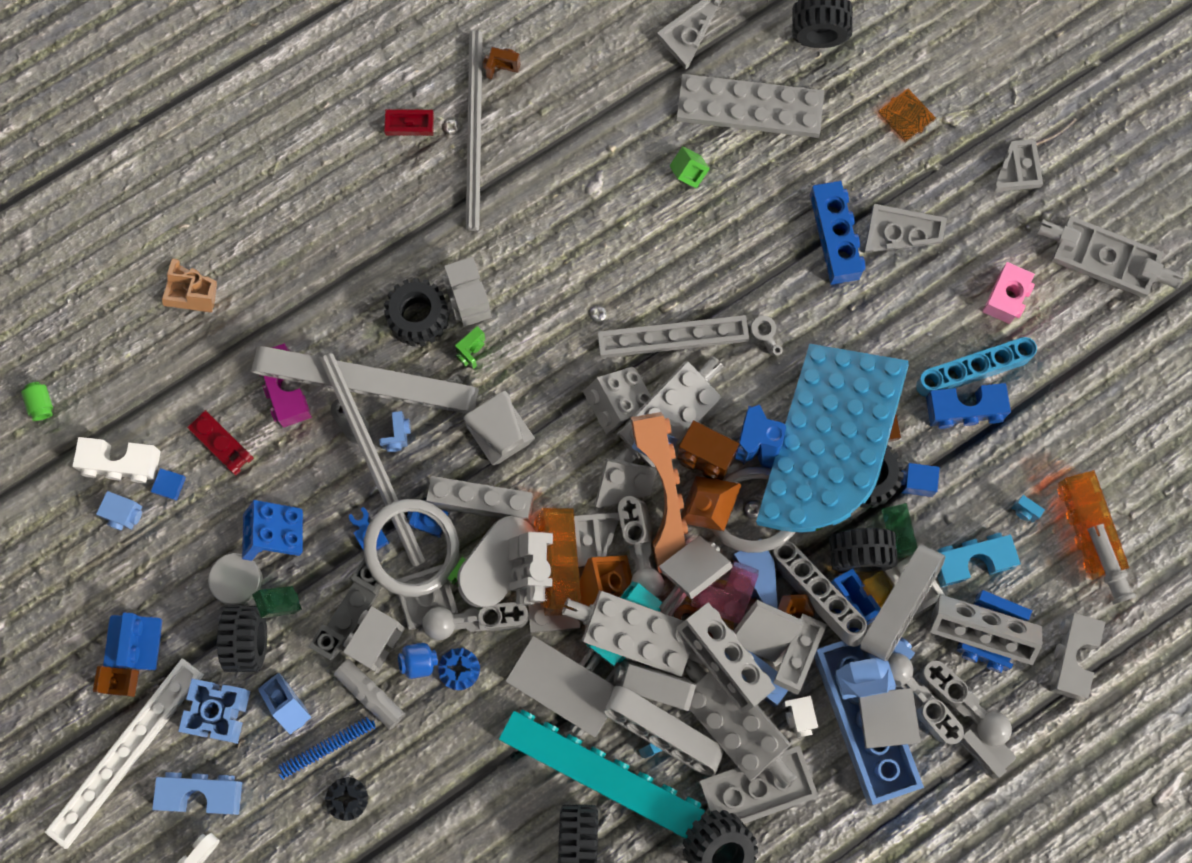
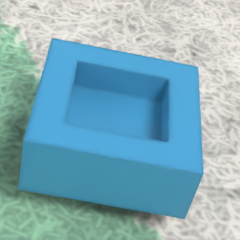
[1012,495,1045,523]

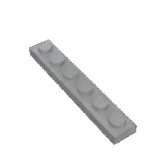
[598,315,749,358]

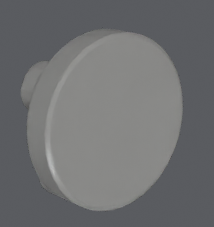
[208,553,263,606]

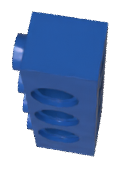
[810,181,865,285]

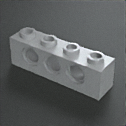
[930,594,1042,665]
[676,602,776,714]

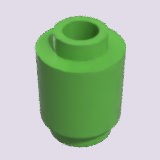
[21,382,53,421]

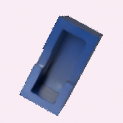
[822,569,881,633]

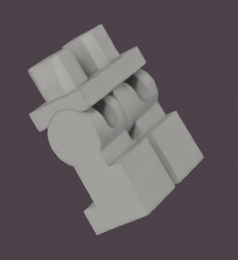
[509,532,553,605]

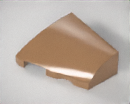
[162,258,217,312]

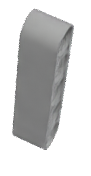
[773,541,867,647]
[861,544,945,661]
[604,686,724,776]

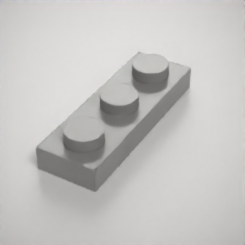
[773,614,827,695]

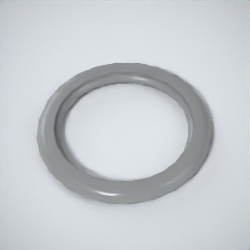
[711,467,796,553]
[363,499,459,597]

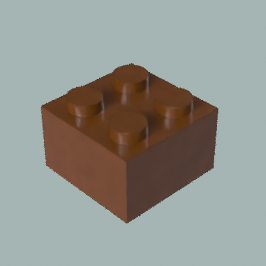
[677,420,740,480]

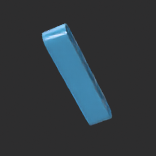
[916,337,1037,397]

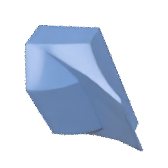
[836,658,896,699]

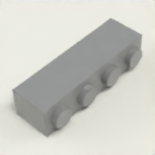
[426,476,534,523]

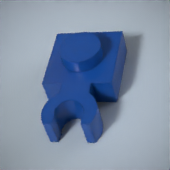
[349,507,389,551]

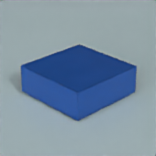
[151,468,186,501]

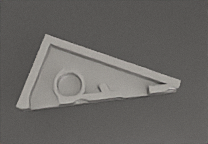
[657,0,722,69]

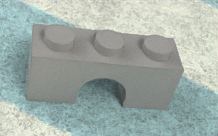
[1048,613,1105,700]

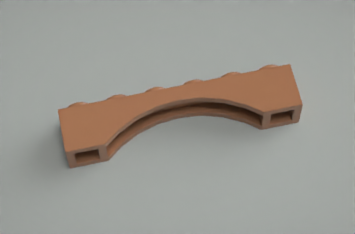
[630,412,688,573]

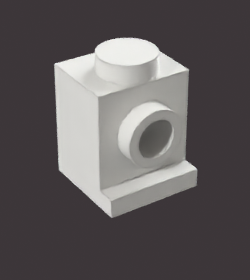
[782,696,818,738]

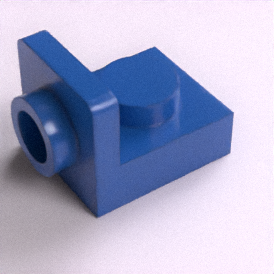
[407,510,449,537]

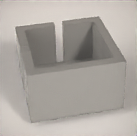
[442,257,492,327]
[343,606,405,673]

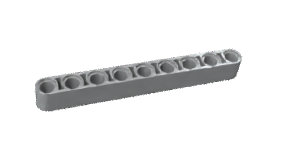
[251,346,479,414]

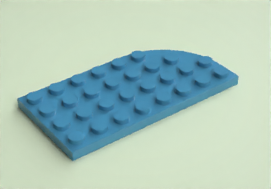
[756,344,909,532]

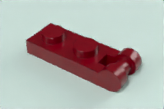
[187,410,254,476]

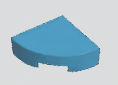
[639,744,663,759]

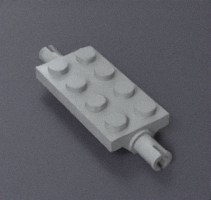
[1036,216,1184,298]
[615,356,723,468]
[562,590,704,677]
[684,659,798,789]

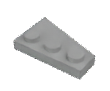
[864,204,947,253]

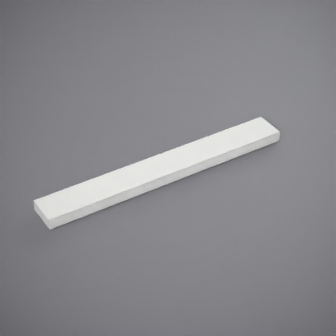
[45,658,204,849]

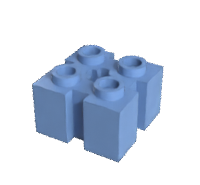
[178,679,250,744]

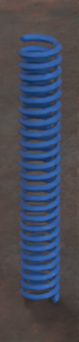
[278,716,376,780]

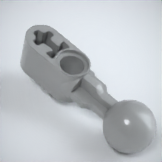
[618,496,664,598]
[422,602,529,640]
[887,653,964,744]
[919,661,1012,746]

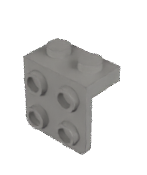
[583,367,651,435]

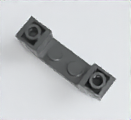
[308,558,388,661]

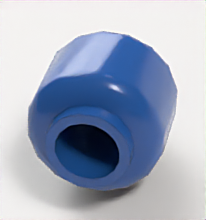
[398,643,438,679]

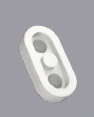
[177,833,220,863]

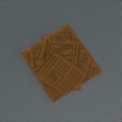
[878,88,936,143]

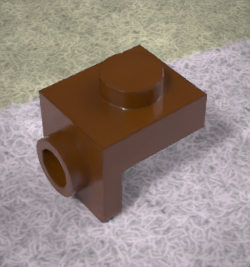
[483,47,521,79]
[778,594,815,619]
[93,666,139,697]

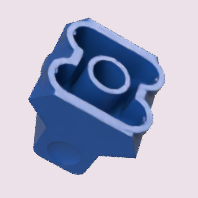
[735,404,786,469]

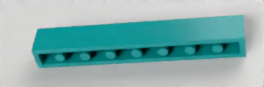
[499,709,705,838]

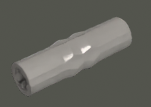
[334,659,405,730]

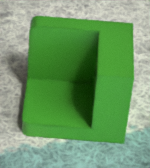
[670,146,710,188]

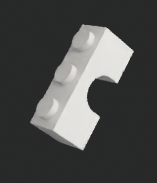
[73,437,161,483]

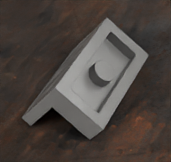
[960,722,1016,779]

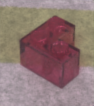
[691,561,759,624]

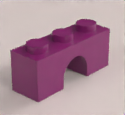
[259,343,312,428]

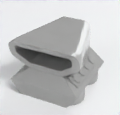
[464,391,535,465]

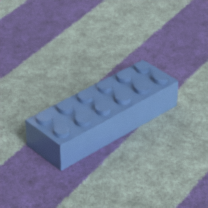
[814,641,924,806]

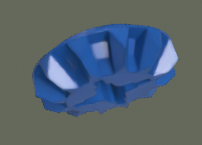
[438,648,480,690]

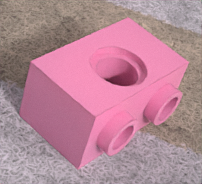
[983,262,1035,324]

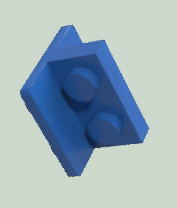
[103,613,163,670]

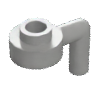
[750,316,783,356]

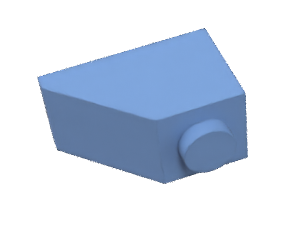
[258,673,311,734]

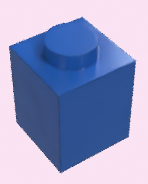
[900,463,940,497]

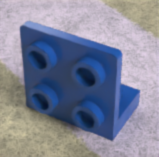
[242,500,303,561]

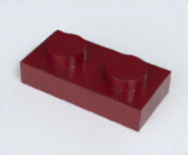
[384,109,434,136]

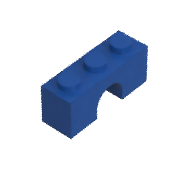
[926,383,1011,429]

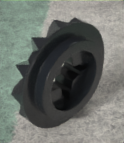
[325,777,368,821]

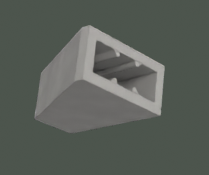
[614,659,696,711]

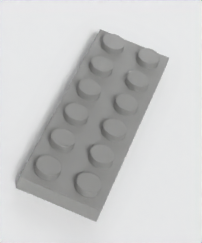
[676,74,825,138]

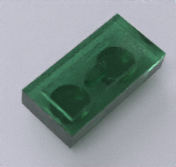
[882,503,918,559]
[252,586,302,618]

